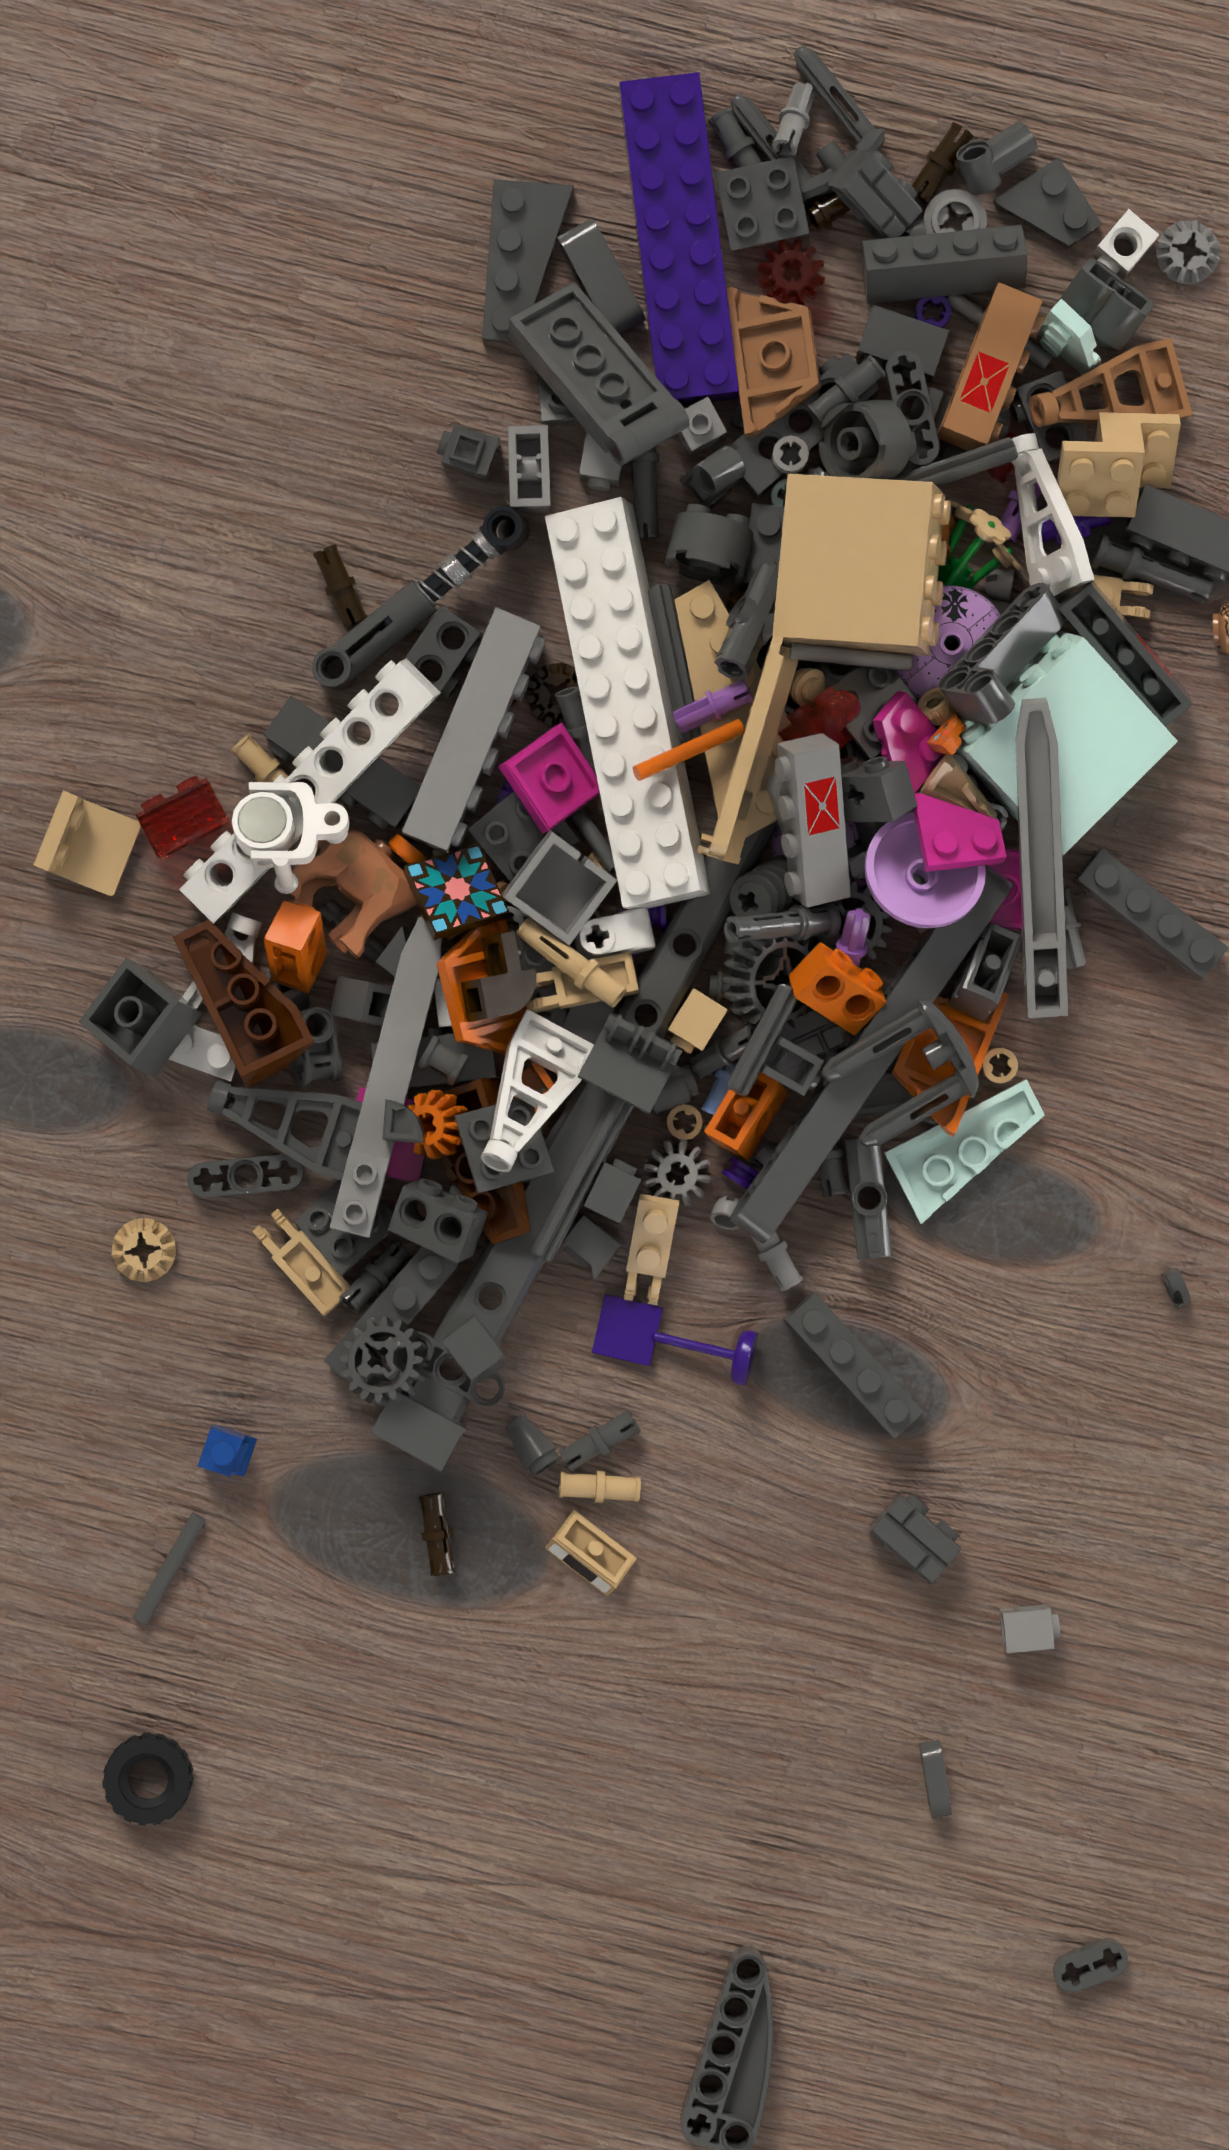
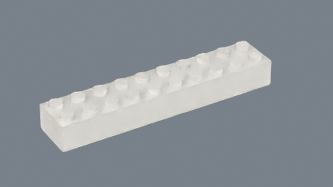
[545,497,711,910]

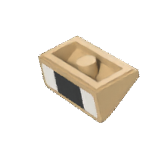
[545,1510,637,1596]

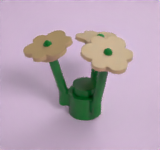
[937,500,1023,590]

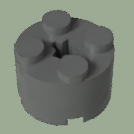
[819,400,916,479]
[665,504,754,585]

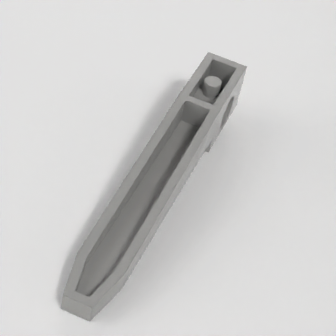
[1015,698,1068,1018]
[330,917,442,1239]

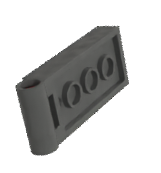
[508,282,690,466]

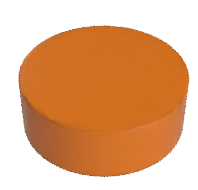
[388,833,427,864]

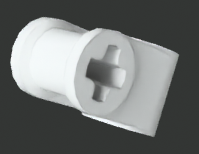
[575,908,656,960]

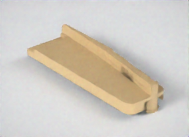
[697,634,799,865]

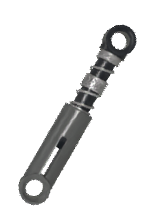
[312,506,528,690]

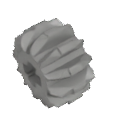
[643,1140,711,1206]

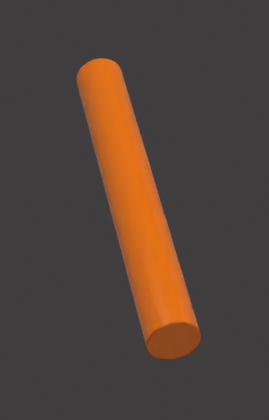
[632,719,745,781]

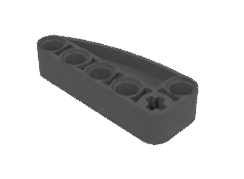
[680,1946,773,2150]

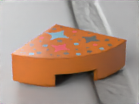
[927,713,966,755]

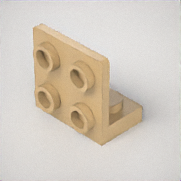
[33,790,142,896]

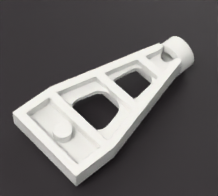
[1011,433,1094,599]
[169,912,262,1082]
[481,1009,594,1172]

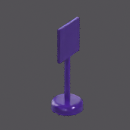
[592,1294,758,1387]

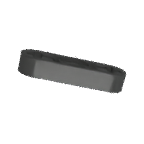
[885,349,939,467]
[187,1154,305,1198]

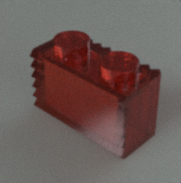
[136,776,232,859]

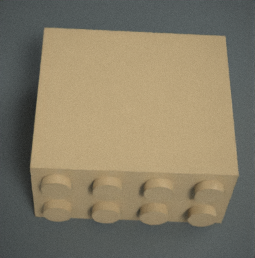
[772,474,951,656]

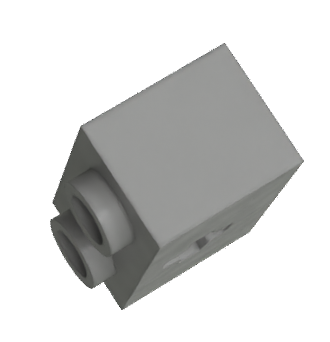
[508,425,551,514]

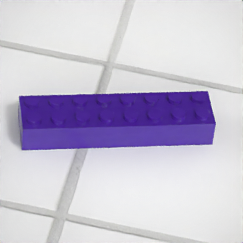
[619,72,739,406]

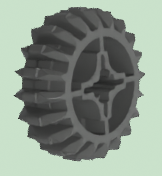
[721,936,826,1029]

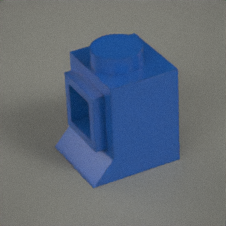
[198,1424,257,1477]

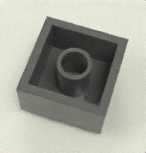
[79,957,202,1078]

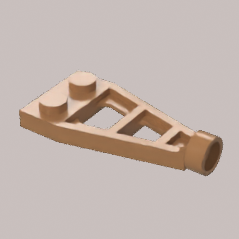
[1029,338,1193,427]

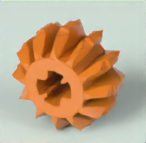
[407,1090,468,1159]

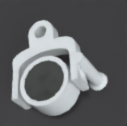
[232,782,350,894]

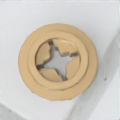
[111,1218,176,1282]

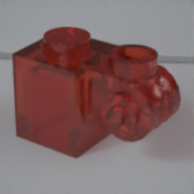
[778,685,861,750]

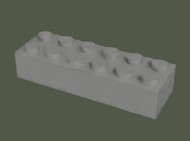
[402,607,546,853]

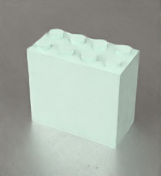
[955,630,1178,855]

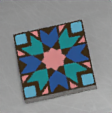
[403,844,509,940]

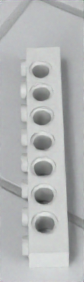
[179,658,441,924]

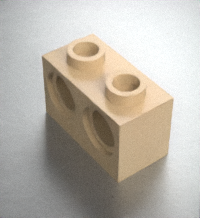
[667,988,728,1054]

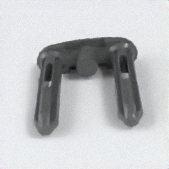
[731,46,885,204]
[822,999,979,1147]

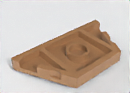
[726,287,821,439]

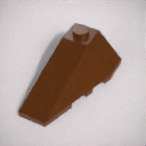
[173,920,315,1087]
[413,1078,531,1245]

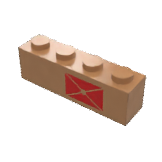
[937,282,1044,451]

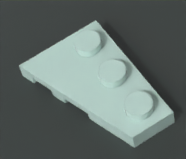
[1038,299,1101,387]

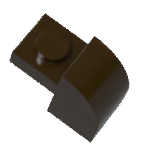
[461,931,536,1022]

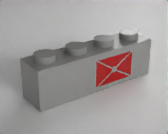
[775,733,851,908]

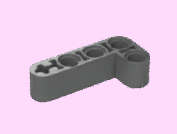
[939,583,1067,724]

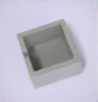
[502,830,617,945]

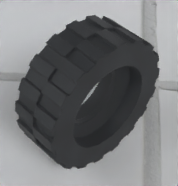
[102,1732,194,1826]

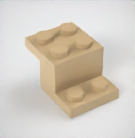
[1057,412,1181,517]

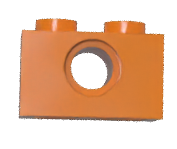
[704,1072,788,1161]

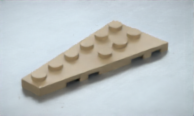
[674,580,800,839]

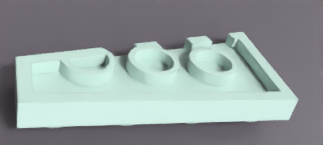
[884,1079,1045,1224]

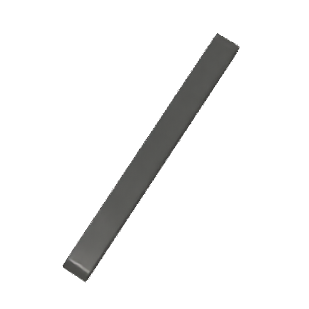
[730,865,1012,1243]

